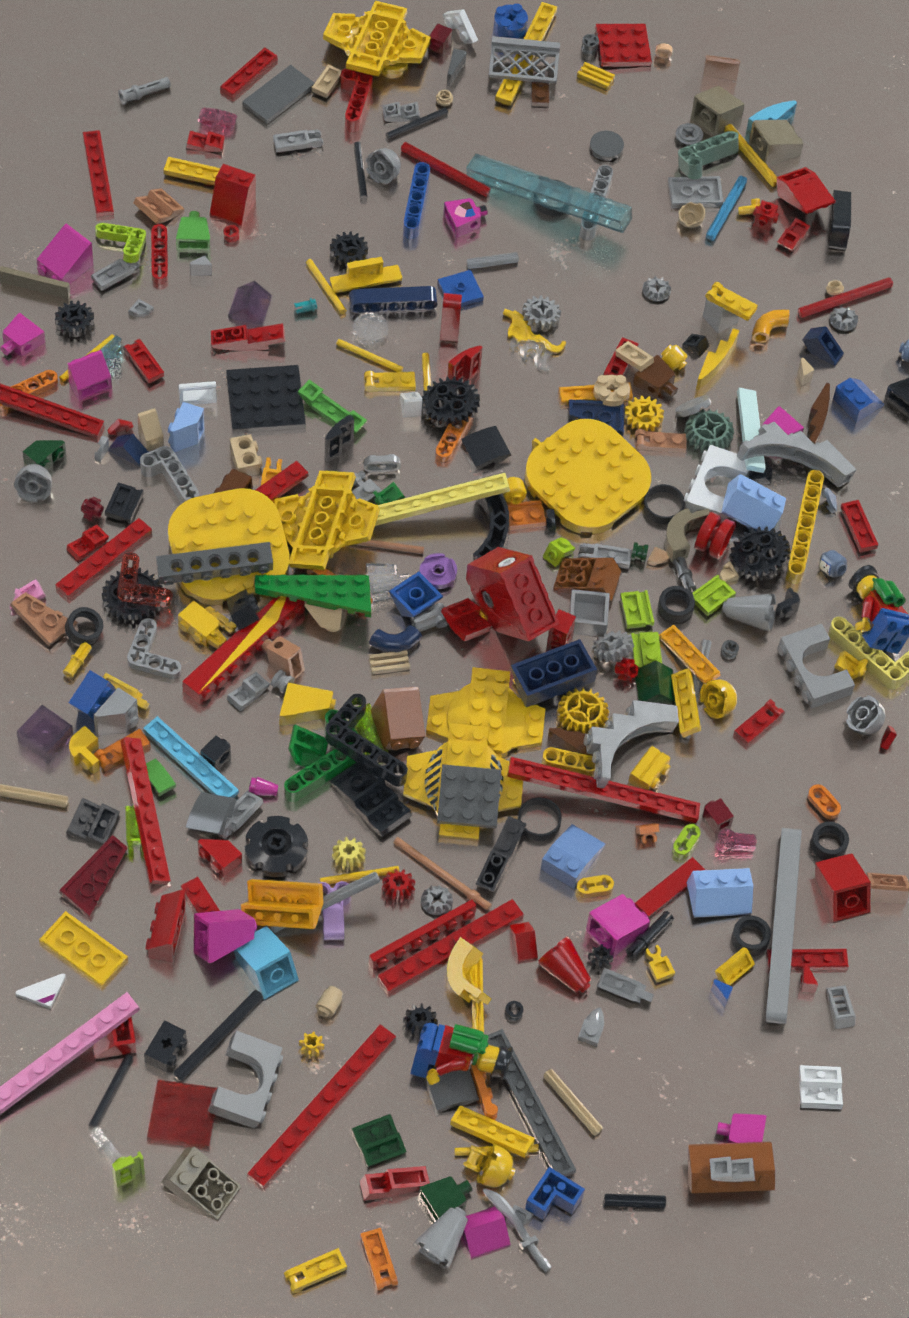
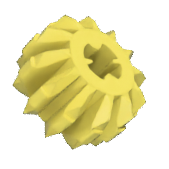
[332,837,366,872]

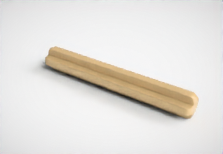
[0,784,69,808]
[543,1069,603,1136]

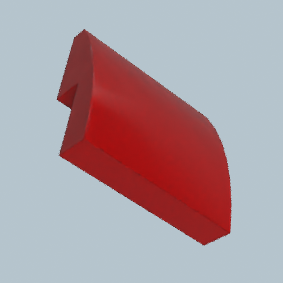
[447,345,483,380]
[441,598,492,642]

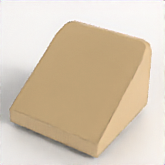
[798,358,814,386]

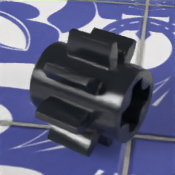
[588,944,614,971]

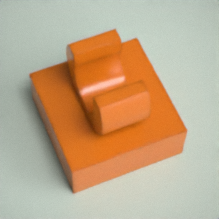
[635,823,660,844]

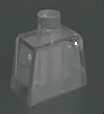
[366,563,410,603]

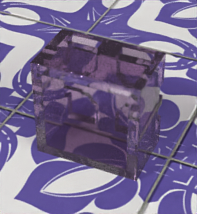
[17,705,73,764]

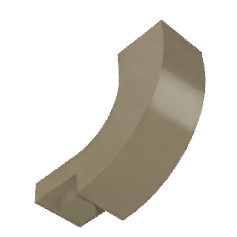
[665,508,710,562]

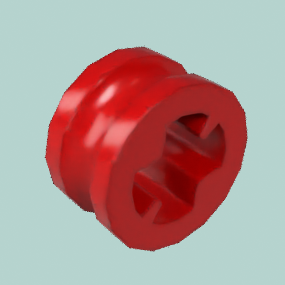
[223,225,240,243]

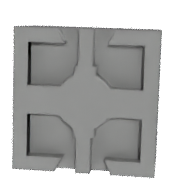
[569,590,610,637]

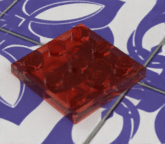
[147,1080,217,1149]

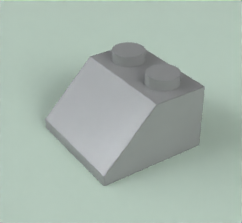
[94,688,139,736]

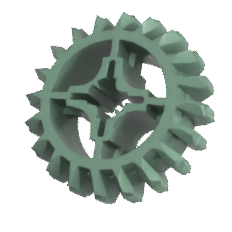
[684,408,734,454]

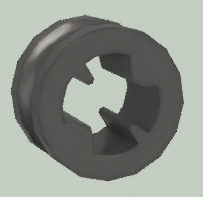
[721,640,739,659]

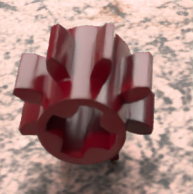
[81,497,104,521]

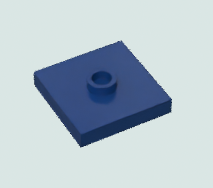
[437,270,484,307]

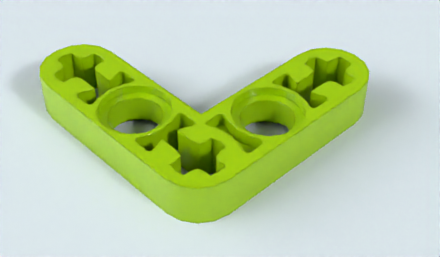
[95,223,146,263]

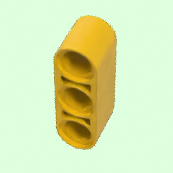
[542,747,595,777]

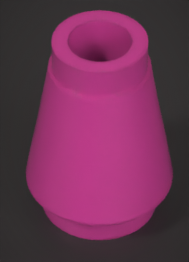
[249,776,278,796]

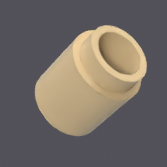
[315,986,343,1018]

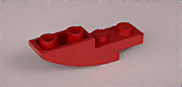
[211,323,285,351]

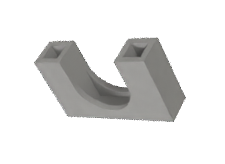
[778,624,855,708]
[208,1030,283,1129]

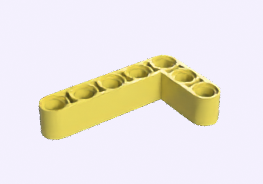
[828,617,909,690]

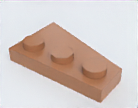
[10,592,78,646]

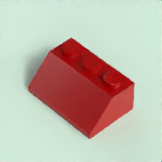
[145,890,186,962]

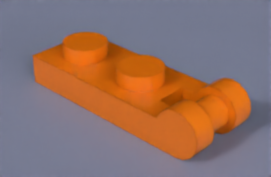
[93,729,151,771]
[470,1064,498,1121]
[360,1228,398,1291]

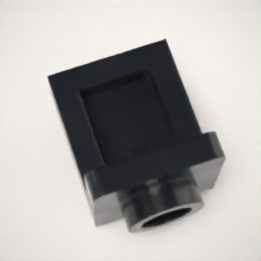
[775,587,800,619]

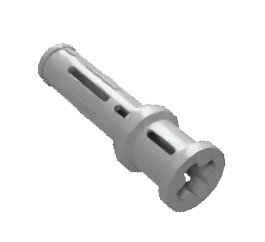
[118,77,171,105]

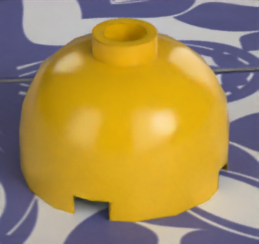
[700,679,737,719]
[477,1144,515,1188]

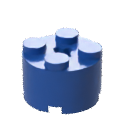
[493,3,528,39]

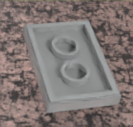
[668,176,724,208]

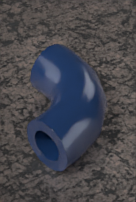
[369,625,422,653]

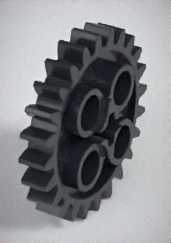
[421,376,480,427]
[730,526,791,581]
[102,567,164,624]

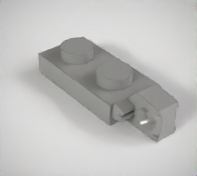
[91,258,140,291]
[219,791,264,839]
[597,968,654,1003]

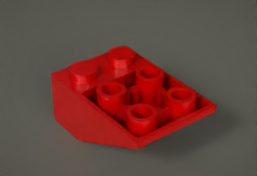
[776,167,835,214]

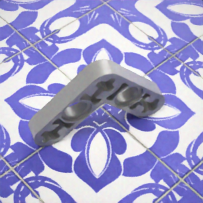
[127,618,182,679]

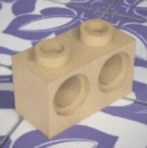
[229,434,263,476]

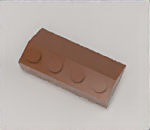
[688,1142,775,1193]

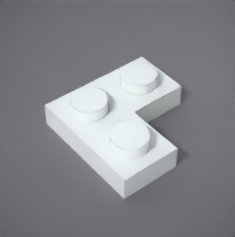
[442,9,478,44]

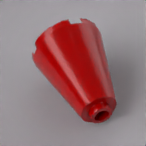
[538,936,591,993]

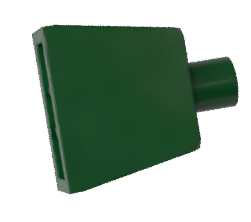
[419,1176,473,1222]

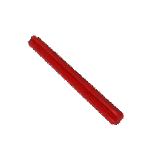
[401,142,491,197]
[797,277,893,318]

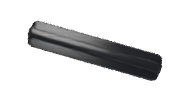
[604,1193,666,1208]

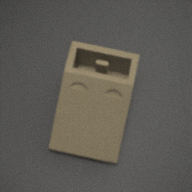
[161,1146,241,1220]

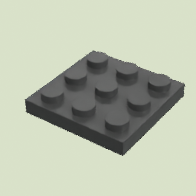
[437,764,501,829]

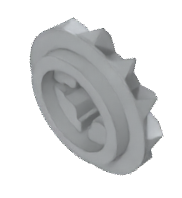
[676,123,703,147]
[643,276,671,301]
[830,306,858,331]
[421,885,453,915]

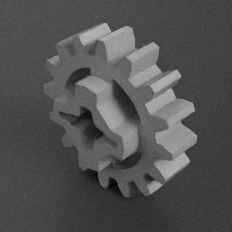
[522,295,561,330]
[592,631,634,662]

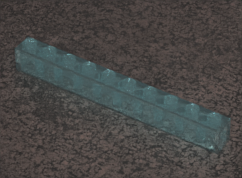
[466,153,632,233]

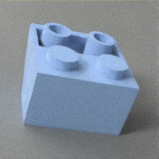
[168,402,205,452]

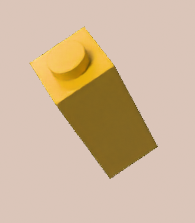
[279,683,336,726]

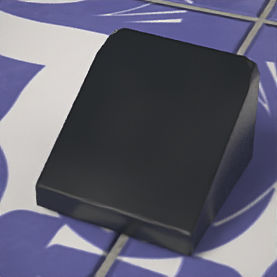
[682,334,709,356]
[749,462,772,484]

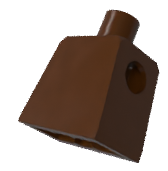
[633,355,678,398]

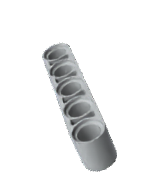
[579,165,613,241]

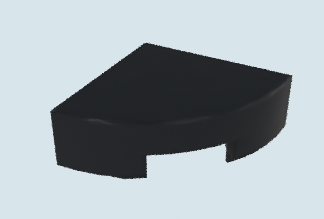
[545,509,556,535]

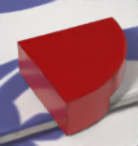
[107,419,134,435]
[881,725,897,750]

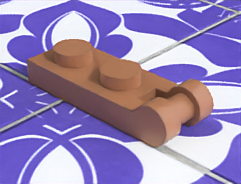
[635,429,686,453]

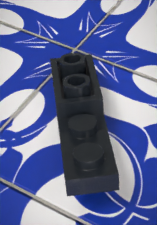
[476,816,527,893]

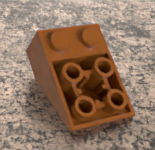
[553,557,621,601]

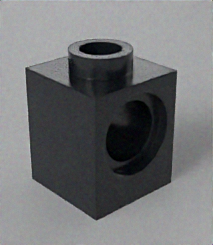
[200,735,231,770]

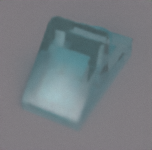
[101,335,123,369]

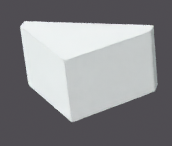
[400,392,422,418]

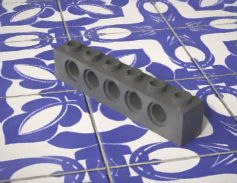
[156,542,273,586]

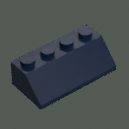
[511,639,597,707]

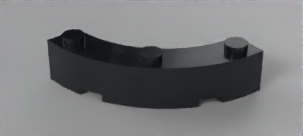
[473,476,509,561]

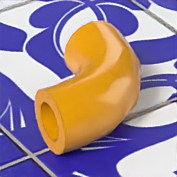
[752,309,789,343]

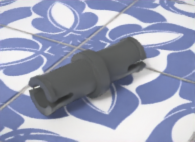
[673,557,697,593]

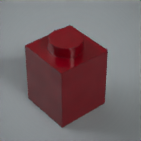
[428,23,453,54]
[702,798,734,834]

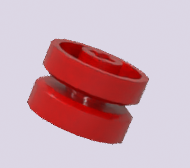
[694,512,736,560]

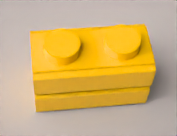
[628,746,671,791]

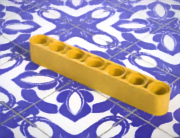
[786,470,824,584]

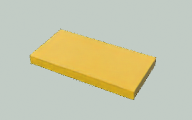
[39,911,128,988]

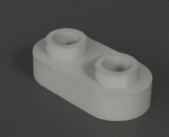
[363,454,401,472]

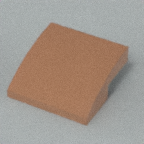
[133,188,184,224]

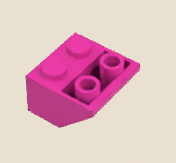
[67,350,112,401]

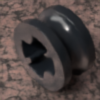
[504,1001,524,1021]

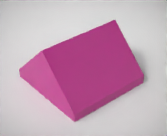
[462,1206,511,1259]

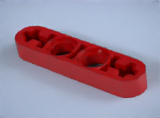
[151,224,168,284]

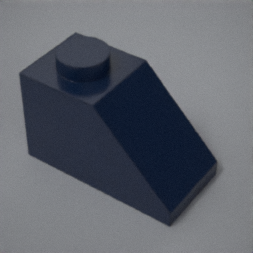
[802,326,844,365]

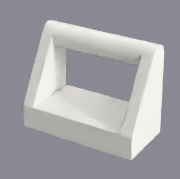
[178,381,216,406]

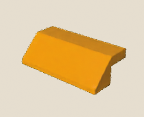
[241,879,323,929]

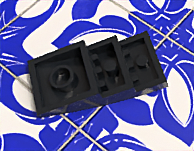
[330,762,412,837]

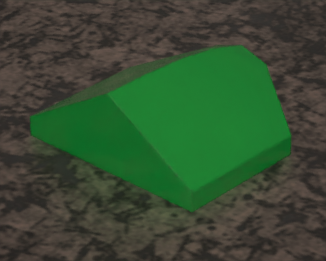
[288,725,328,768]

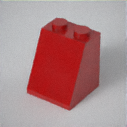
[209,164,256,227]
[815,853,871,922]

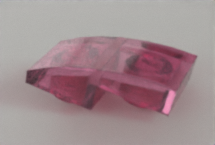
[198,108,237,131]

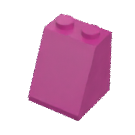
[37,223,94,284]
[586,894,650,958]
[194,909,257,963]

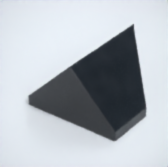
[885,378,909,415]

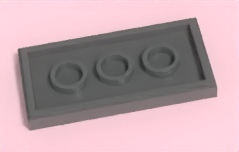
[242,65,315,124]

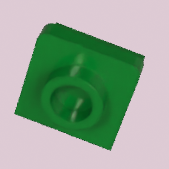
[373,481,405,505]

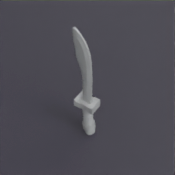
[483,1189,552,1273]

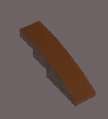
[807,383,830,444]

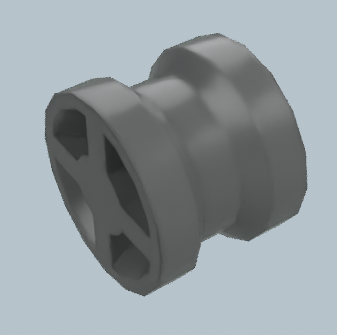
[581,34,599,56]

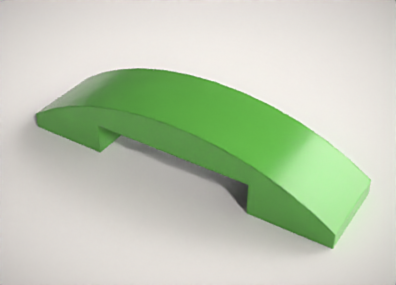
[298,380,367,434]

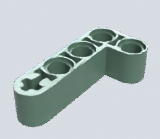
[678,131,739,179]

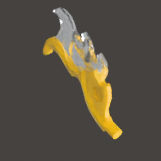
[503,309,566,371]

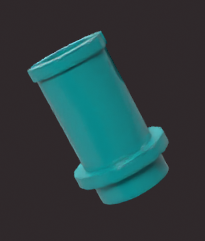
[294,298,318,314]

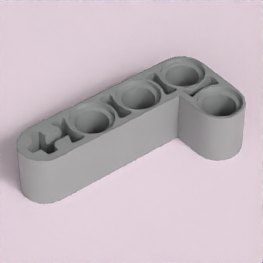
[140,446,199,504]

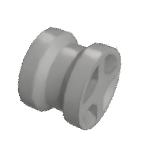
[271,670,295,694]

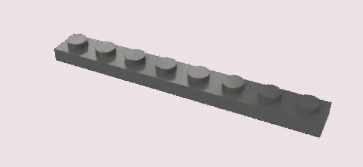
[487,1029,576,1177]

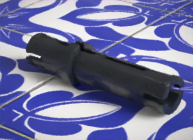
[626,911,674,959]

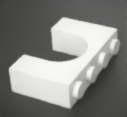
[683,445,749,524]

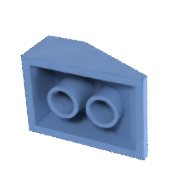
[541,824,605,889]

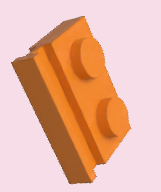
[507,500,546,530]

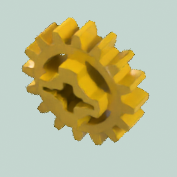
[624,396,664,431]

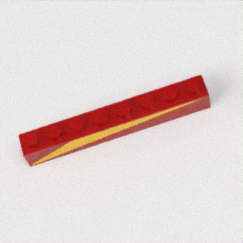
[182,596,305,705]

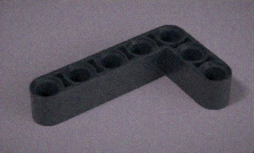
[325,694,408,787]

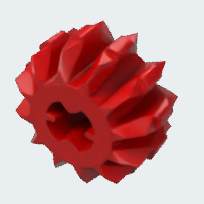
[382,868,416,903]

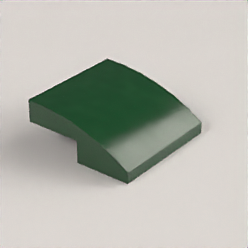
[351,1114,407,1167]

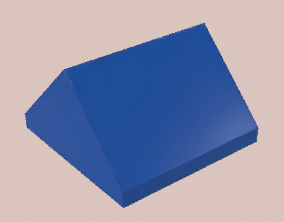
[389,572,443,618]

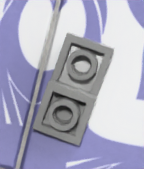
[382,102,420,122]

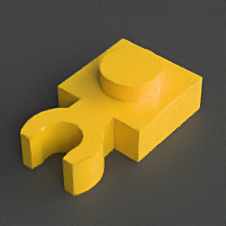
[645,945,675,983]

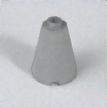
[723,594,776,632]
[413,1207,468,1269]

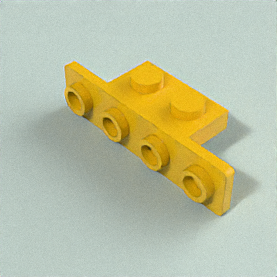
[330,257,402,293]

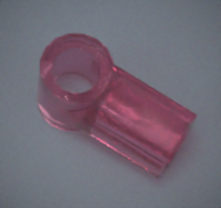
[715,829,756,853]

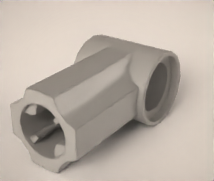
[410,603,448,632]

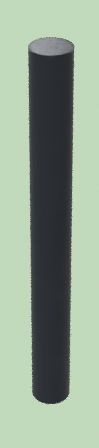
[386,107,448,139]
[354,141,368,200]
[88,1054,133,1129]

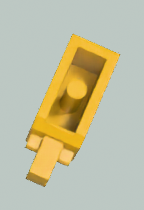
[178,601,227,649]

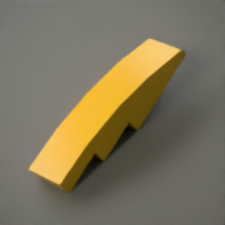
[696,328,739,390]

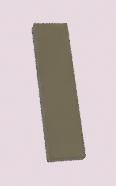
[0,266,70,299]

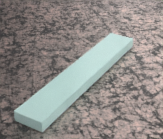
[737,387,766,473]

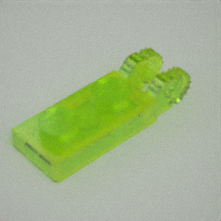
[125,806,144,857]

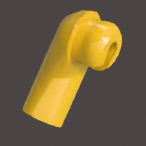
[738,198,760,215]

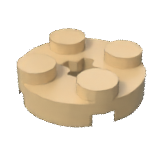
[593,375,630,406]

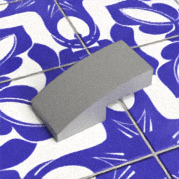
[227,672,270,711]
[710,1157,755,1182]

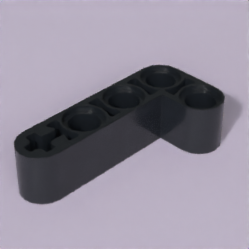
[828,190,851,250]

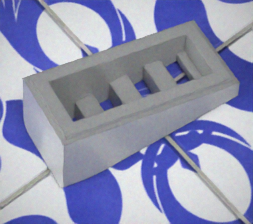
[826,985,856,1029]

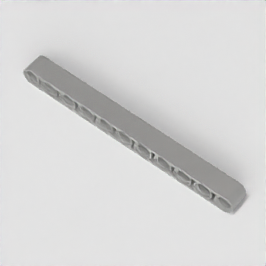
[766,828,802,1024]

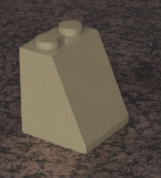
[690,86,745,136]
[748,120,804,167]

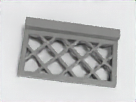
[489,36,560,84]

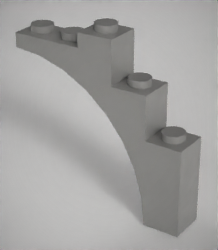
[737,422,857,487]
[584,700,679,788]

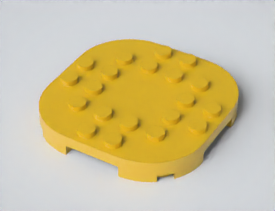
[525,419,651,535]
[168,488,289,605]

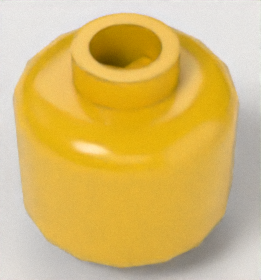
[660,344,687,371]
[502,477,527,504]

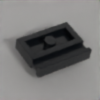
[105,482,144,523]

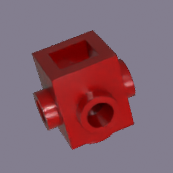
[753,200,779,231]

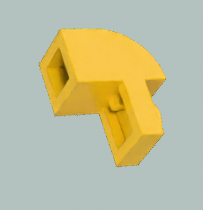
[69,726,100,774]

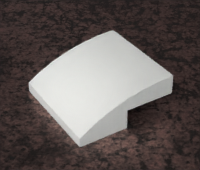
[799,1065,843,1110]

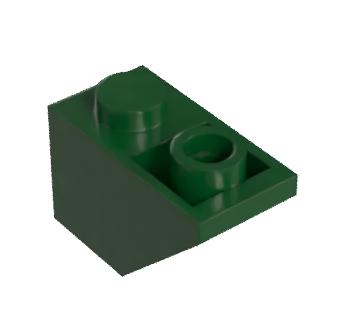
[22,440,66,470]

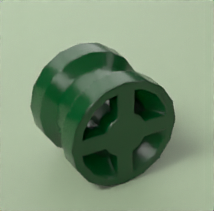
[631,542,649,563]

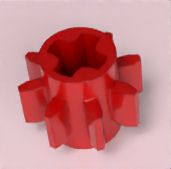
[615,657,638,682]

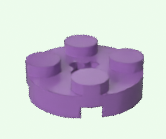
[419,553,457,589]

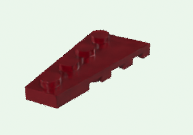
[59,835,128,918]

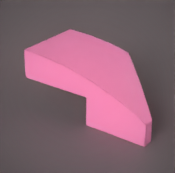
[10,579,46,611]

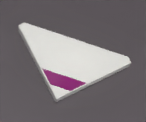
[15,973,66,1009]

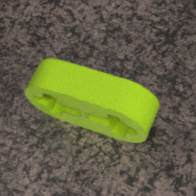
[672,824,701,859]

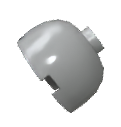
[366,148,401,184]
[14,464,52,502]
[846,695,886,735]

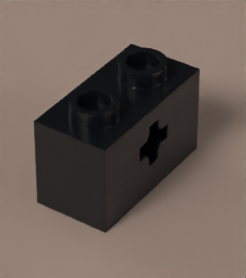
[226,589,260,630]
[144,1020,188,1073]

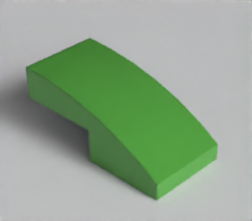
[146,758,176,796]

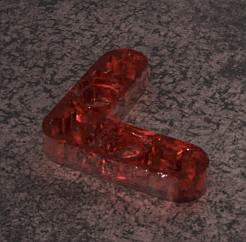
[117,552,173,607]

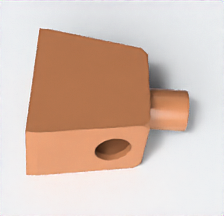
[262,636,305,679]

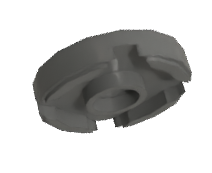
[589,130,624,161]

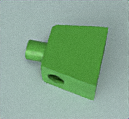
[176,211,210,251]

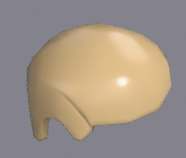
[678,202,705,228]

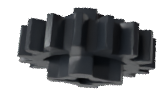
[330,231,368,267]
[55,301,94,337]

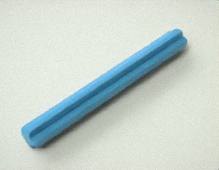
[706,175,747,241]

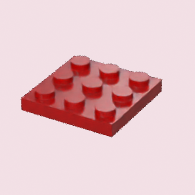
[595,24,652,67]

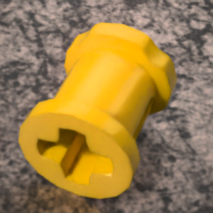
[463,1145,488,1172]

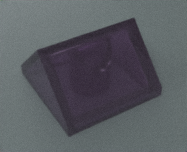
[228,281,272,325]

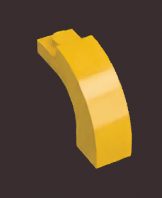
[447,937,492,1005]

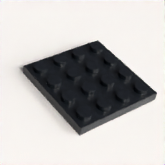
[226,365,306,434]

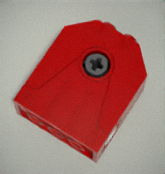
[466,547,560,642]

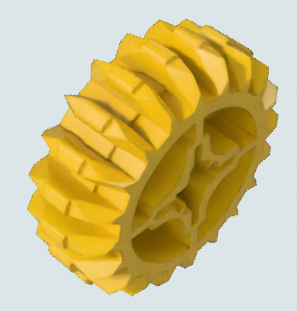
[557,687,609,734]

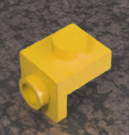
[834,651,868,680]

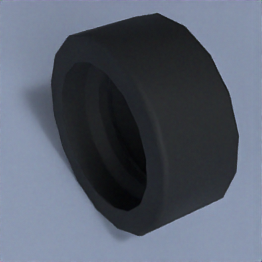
[658,586,695,623]
[65,607,104,645]
[810,822,849,860]
[732,915,771,956]

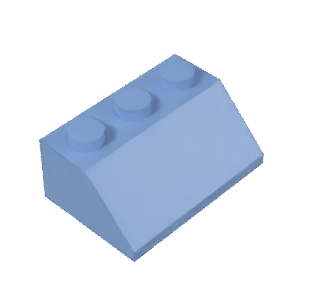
[721,474,786,531]
[687,868,753,918]

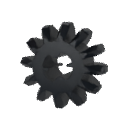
[403,1003,438,1039]

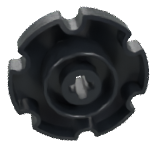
[245,816,308,877]

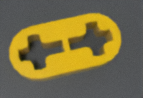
[576,875,614,898]

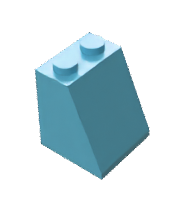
[234,926,299,1000]

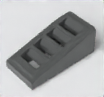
[447,49,467,86]

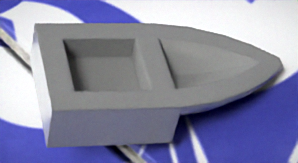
[578,1007,604,1046]

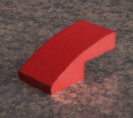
[186,131,225,152]
[777,218,811,251]
[66,525,109,562]

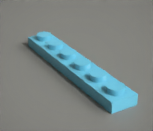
[143,716,239,798]

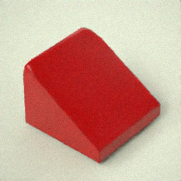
[800,965,818,993]

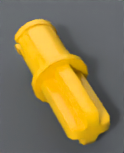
[62,642,92,678]

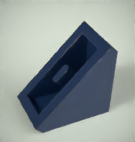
[108,434,149,467]

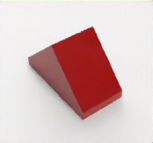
[509,922,538,963]

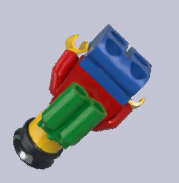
[848,565,909,654]
[410,1023,513,1085]

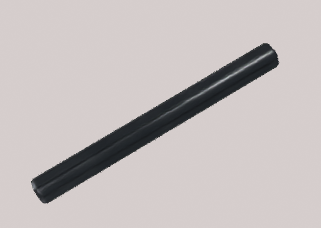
[173,990,263,1081]

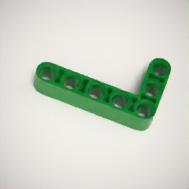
[284,710,365,802]

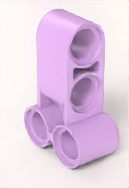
[319,881,351,940]

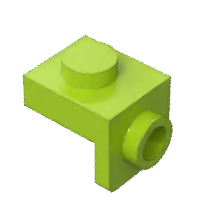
[543,537,575,567]

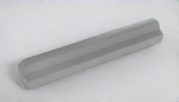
[467,252,519,269]

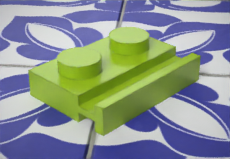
[692,575,736,616]
[620,590,654,629]
[631,632,662,668]
[112,1151,145,1187]

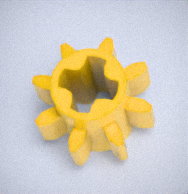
[299,1031,324,1059]

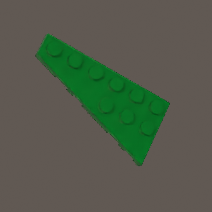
[255,575,371,618]

